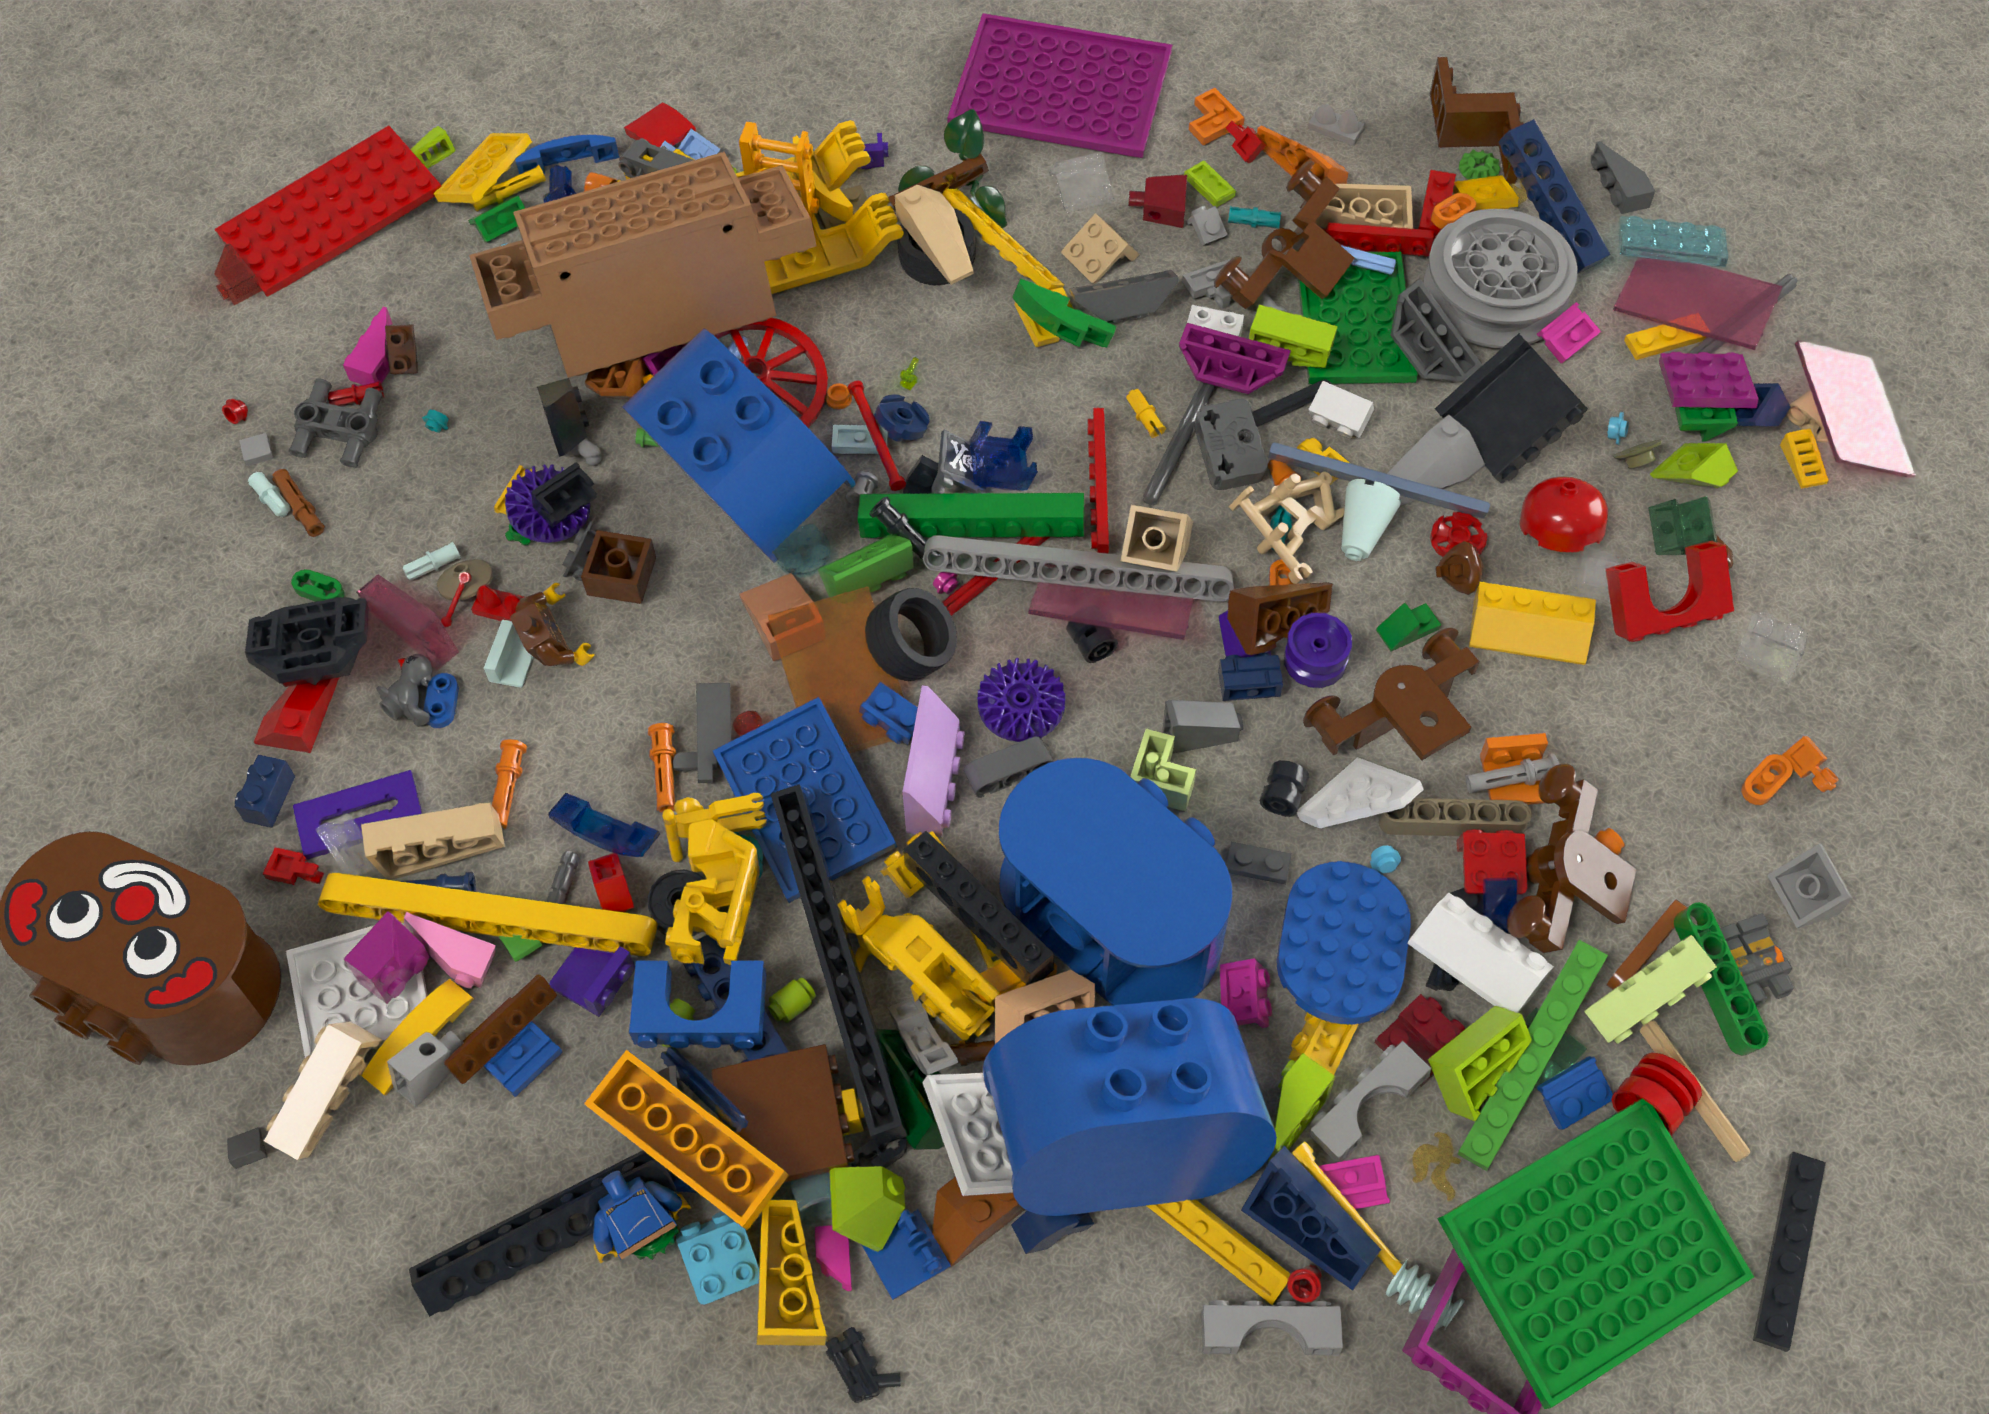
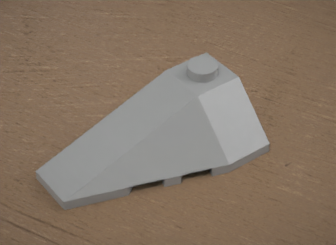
[1387,415,1485,506]

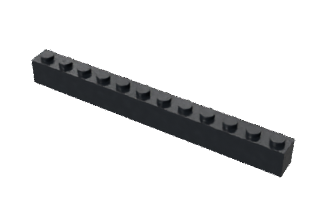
[771,784,909,1146]

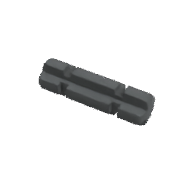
[547,851,579,904]

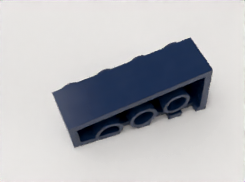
[1241,1146,1381,1291]

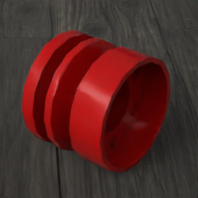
[1611,1052,1702,1137]

